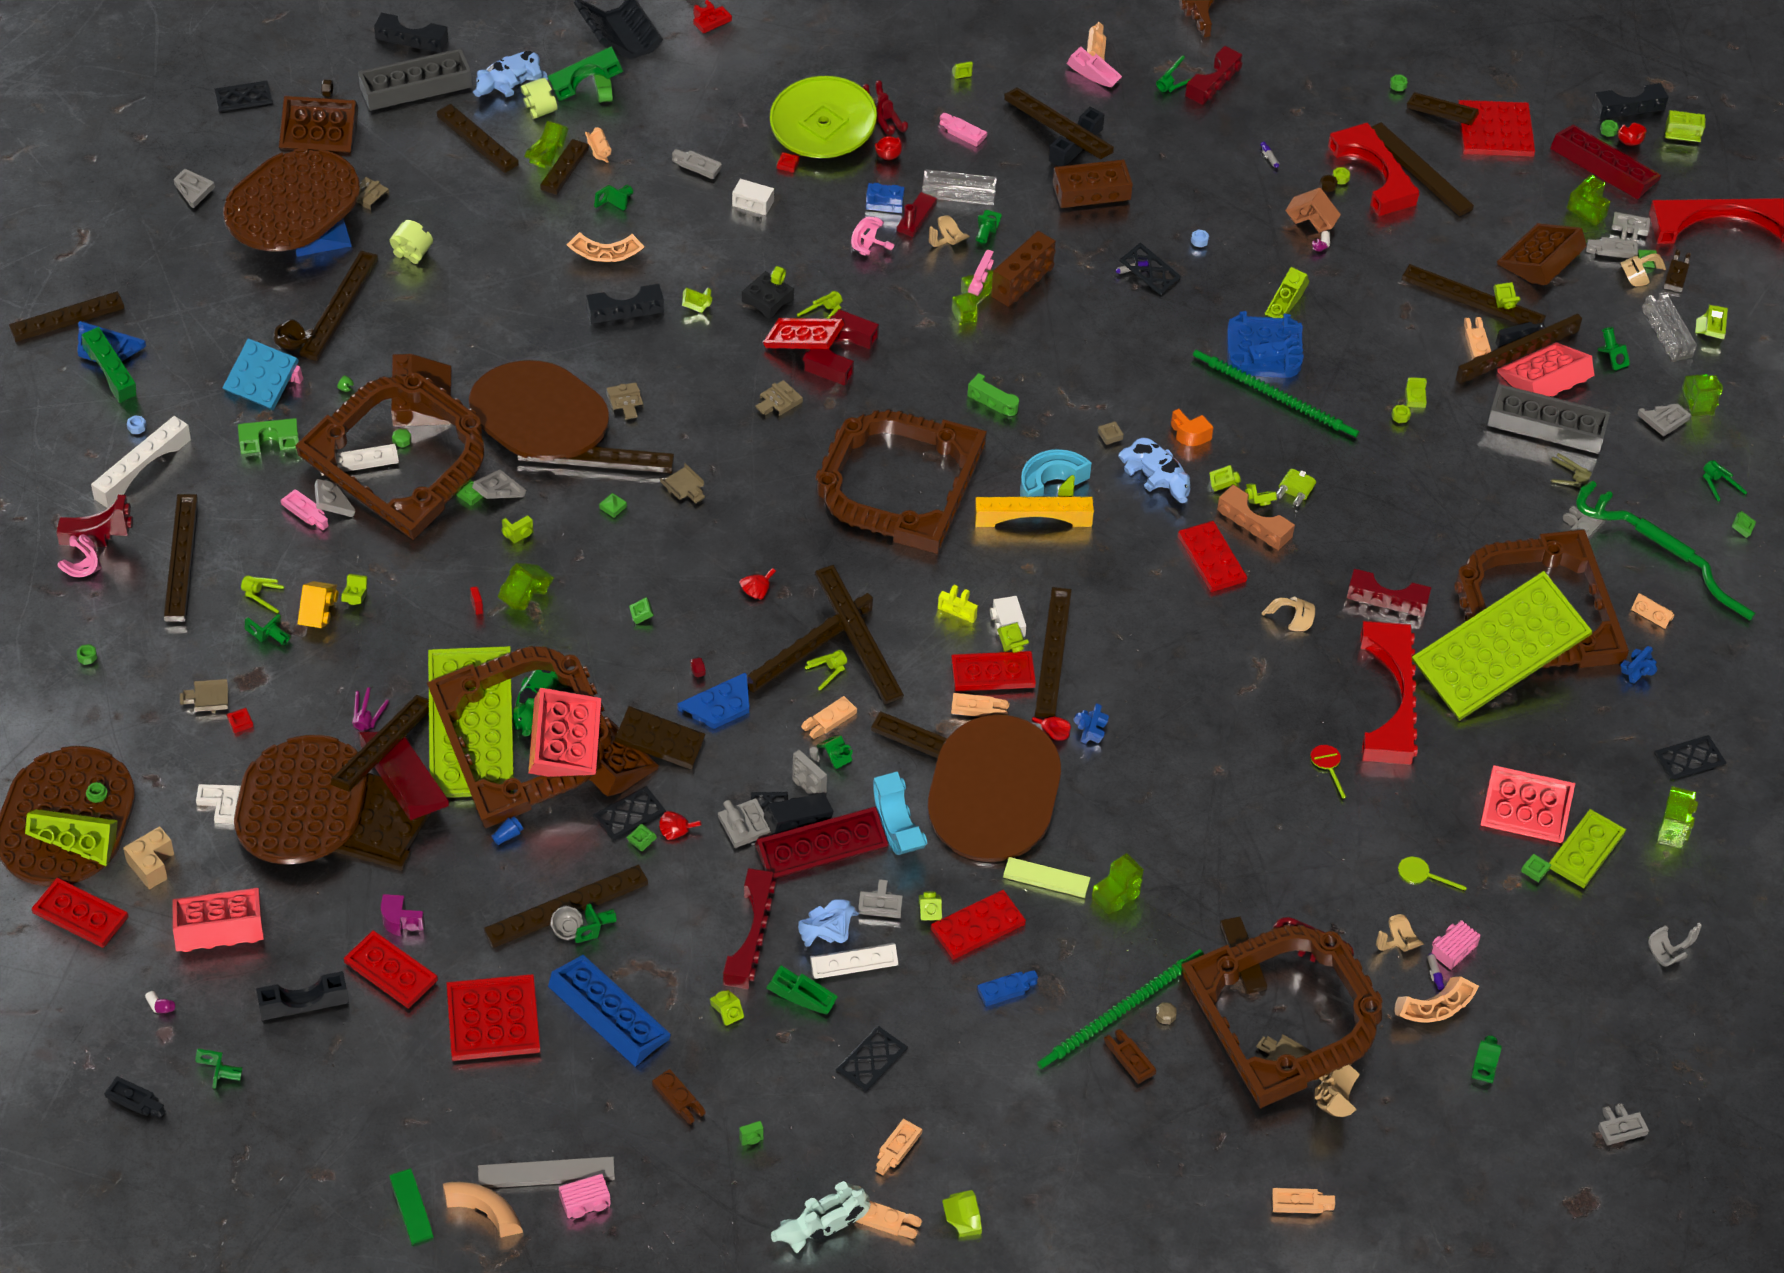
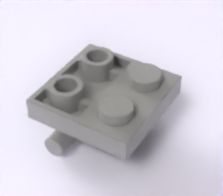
[792,747,827,796]
[718,798,772,848]

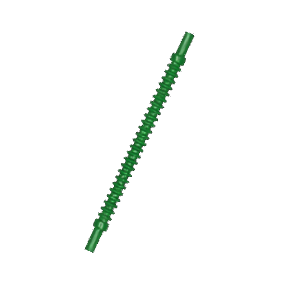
[1193,349,1360,438]
[1037,949,1204,1069]

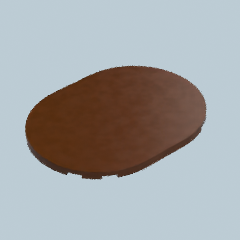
[223,148,360,251]
[469,360,609,461]
[928,715,1061,862]
[234,735,367,864]
[0,746,135,887]

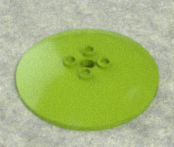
[770,76,877,158]

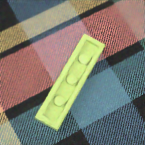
[1003,857,1091,898]

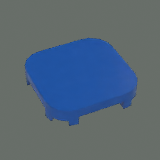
[1227,311,1304,378]

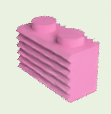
[1432,920,1480,970]
[559,1173,611,1219]

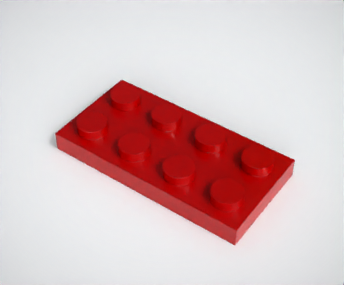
[763,318,844,350]
[1178,520,1247,592]
[951,651,1036,691]
[31,878,129,948]
[931,890,1026,960]
[344,930,438,1009]

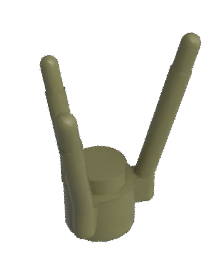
[1551,453,1592,488]

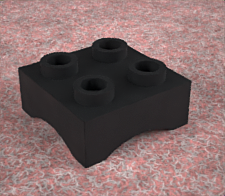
[742,271,794,319]

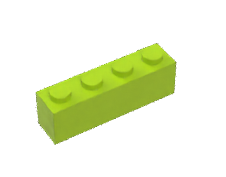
[25,809,118,866]

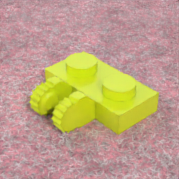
[938,585,978,623]

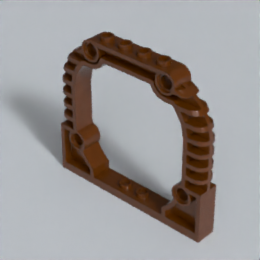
[296,372,484,540]
[816,409,987,554]
[1454,529,1629,669]
[427,646,612,829]
[1181,925,1383,1108]

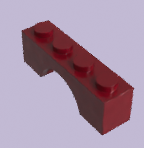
[1185,46,1243,105]
[1347,569,1431,617]

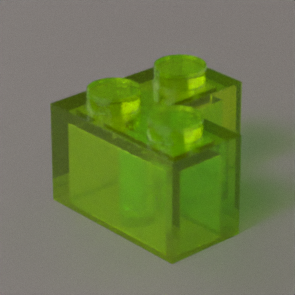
[1567,175,1611,226]
[1682,374,1723,416]
[497,563,554,610]
[1657,786,1698,849]
[1092,853,1144,915]

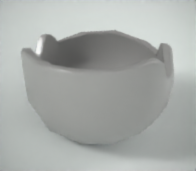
[550,906,584,940]

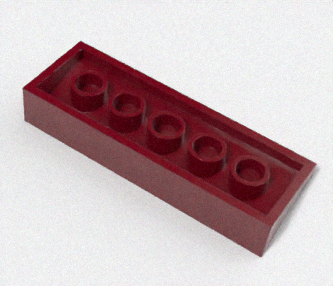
[1550,124,1661,200]
[359,732,449,821]
[754,806,889,880]

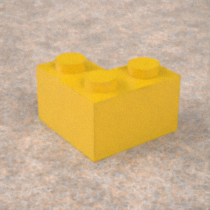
[298,581,339,628]

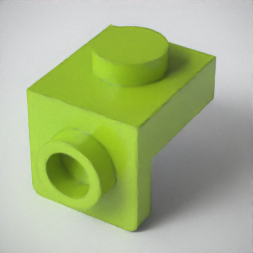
[1493,282,1520,309]
[682,288,712,313]
[1245,483,1277,506]
[501,515,534,544]
[341,574,368,605]
[919,891,942,920]
[710,990,744,1026]

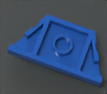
[78,321,146,362]
[677,673,749,729]

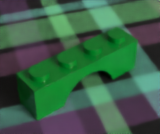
[548,46,623,102]
[82,327,137,403]

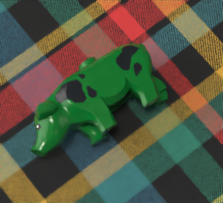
[512,670,573,736]

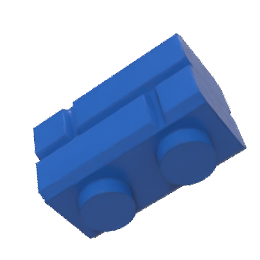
[866,183,905,213]

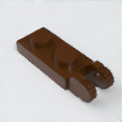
[1104,1029,1156,1084]
[652,1069,705,1124]

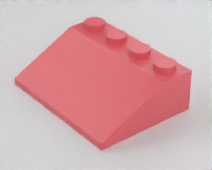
[1497,342,1595,397]
[528,688,601,777]
[1480,765,1575,844]
[173,888,264,952]

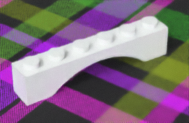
[91,416,191,508]

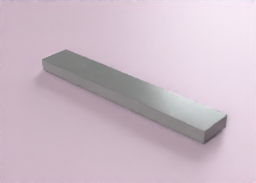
[478,1157,615,1188]

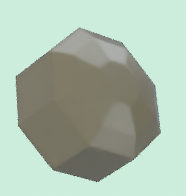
[1156,1002,1177,1024]

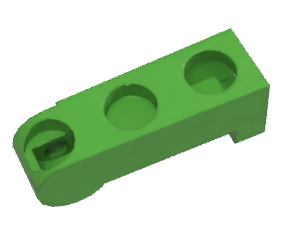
[592,75,613,103]
[967,373,1019,416]

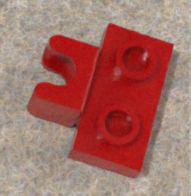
[693,0,732,34]

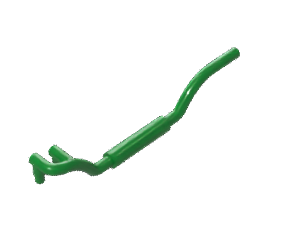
[1576,481,1756,621]

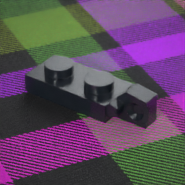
[1495,322,1546,348]
[104,1076,166,1118]

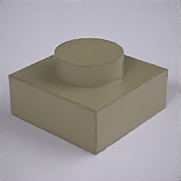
[1098,421,1124,445]

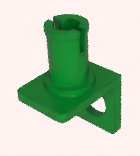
[594,184,633,211]
[976,210,1002,244]
[1597,327,1630,370]
[244,614,291,646]
[816,736,853,769]
[575,904,617,943]
[1472,1036,1502,1083]
[195,1049,243,1089]

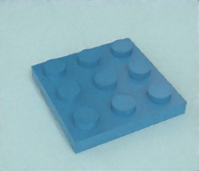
[222,338,299,411]

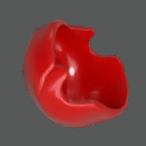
[1617,123,1647,146]
[875,136,902,160]

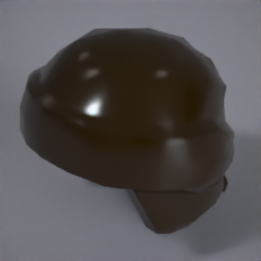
[273,319,314,350]

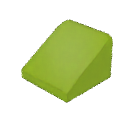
[952,61,973,79]
[1058,475,1075,497]

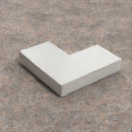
[196,784,241,824]

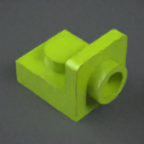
[1405,378,1427,408]
[1209,465,1241,491]
[997,622,1029,653]

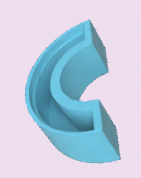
[1020,449,1092,497]
[873,771,927,855]

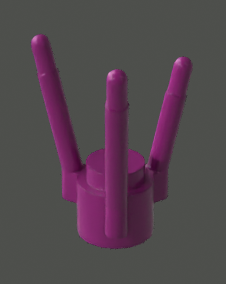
[352,687,389,731]

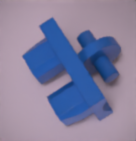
[1621,646,1657,684]
[1074,703,1109,744]

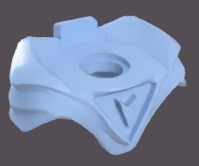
[798,899,859,947]

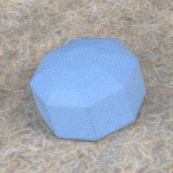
[1191,230,1209,248]
[127,415,147,434]

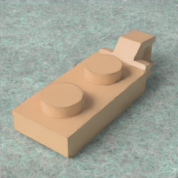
[1087,22,1106,60]
[876,1119,923,1176]
[1272,1188,1335,1213]

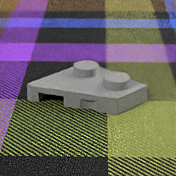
[174,169,215,208]
[1637,404,1691,437]
[472,470,527,499]
[315,479,355,517]

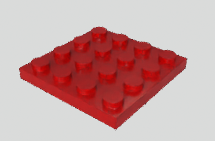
[1458,100,1535,157]
[446,974,540,1061]

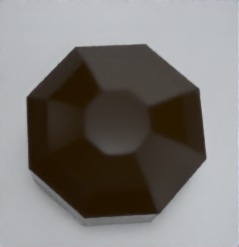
[321,80,333,97]
[1319,175,1338,192]

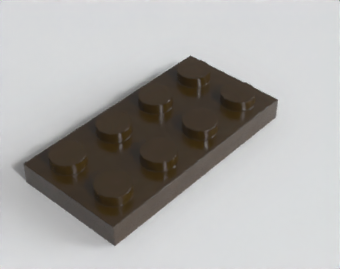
[614,706,706,770]

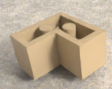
[123,826,174,890]

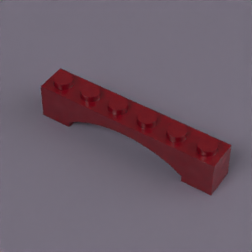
[723,868,777,989]

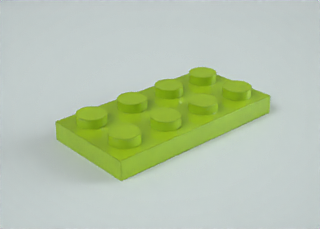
[1549,809,1626,888]

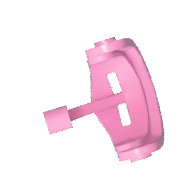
[851,217,894,256]
[57,534,102,577]

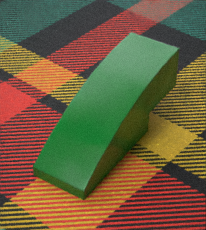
[766,965,838,1014]
[389,1168,434,1245]

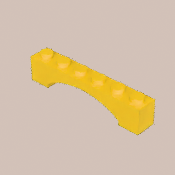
[974,497,1094,527]

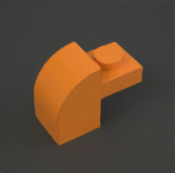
[1171,409,1214,446]

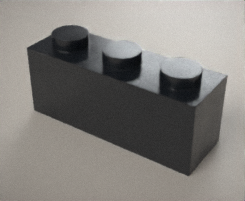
[764,793,834,835]

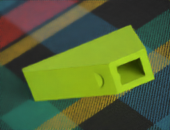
[1265,267,1310,318]

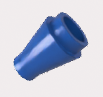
[491,816,523,846]

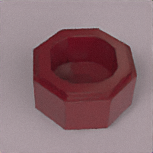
[690,657,706,678]

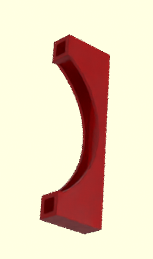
[1649,198,1784,244]
[1360,621,1418,765]

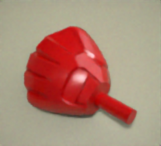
[739,568,776,600]
[1032,717,1071,740]
[659,811,702,840]

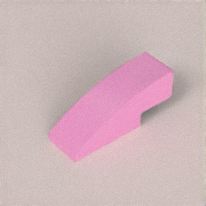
[1066,47,1122,88]

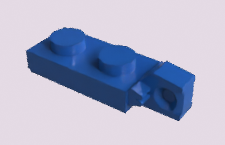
[977,970,1038,1007]

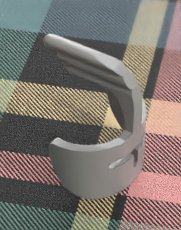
[1648,923,1702,966]

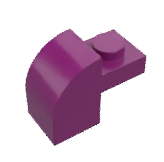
[381,894,425,936]

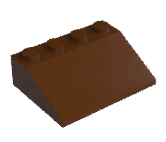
[279,96,359,153]
[1497,223,1587,285]
[391,354,451,426]
[589,716,659,796]

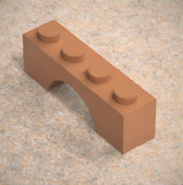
[1217,485,1295,550]

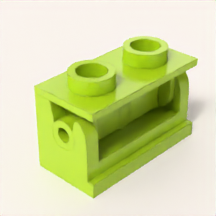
[1665,110,1705,142]

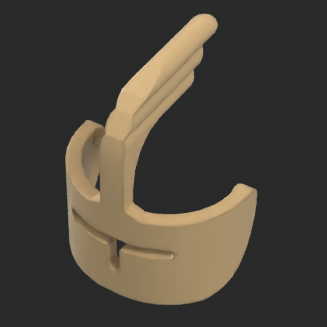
[929,215,970,247]
[1620,253,1666,286]
[1262,597,1315,631]
[1376,914,1424,951]

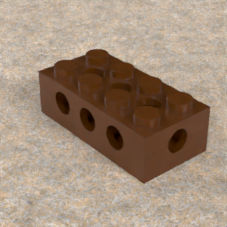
[1053,159,1133,208]
[991,231,1056,307]

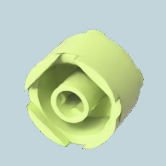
[520,77,557,119]
[390,220,433,264]

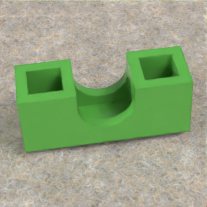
[238,418,299,454]

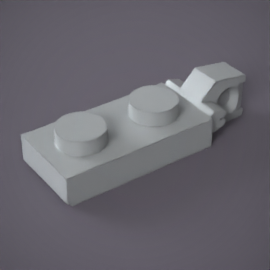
[672,149,722,179]
[1586,237,1638,258]

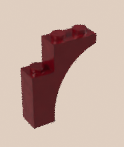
[56,495,133,547]

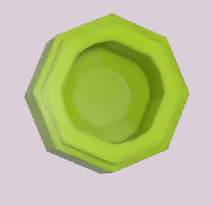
[1332,167,1350,184]
[771,266,786,285]
[1391,405,1411,423]

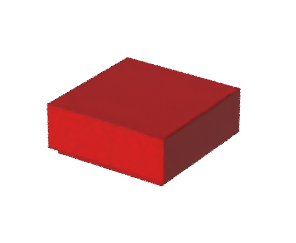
[777,152,799,173]
[470,586,483,615]
[226,708,254,733]

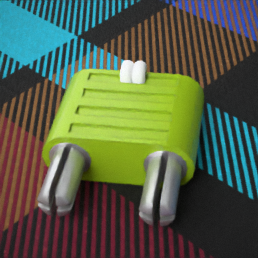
[1276,469,1316,507]

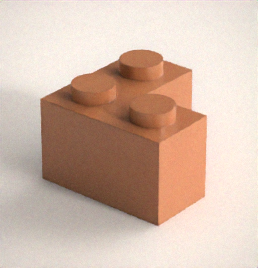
[1285,187,1341,233]

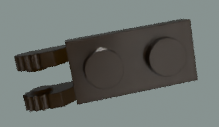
[1664,249,1691,293]

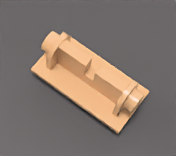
[585,127,612,163]
[1631,593,1675,629]

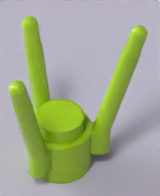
[797,291,842,319]
[241,575,284,614]
[805,650,847,690]

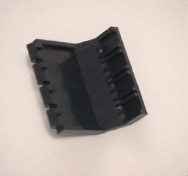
[574,0,663,59]

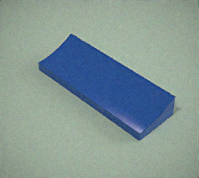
[548,955,671,1067]

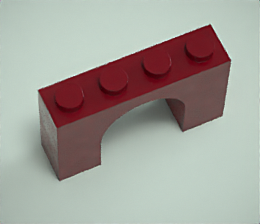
[803,309,879,386]

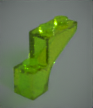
[524,121,568,168]
[951,270,993,325]

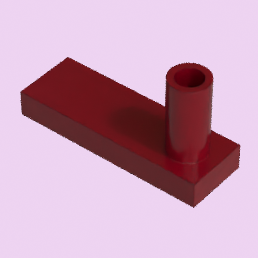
[897,192,937,237]

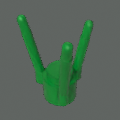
[1156,55,1191,92]
[1703,460,1747,502]

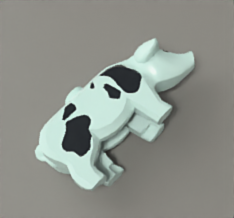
[771,1181,871,1253]

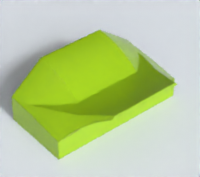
[1695,305,1728,339]
[942,1190,982,1237]

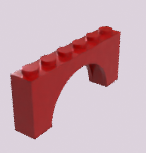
[1328,123,1419,216]

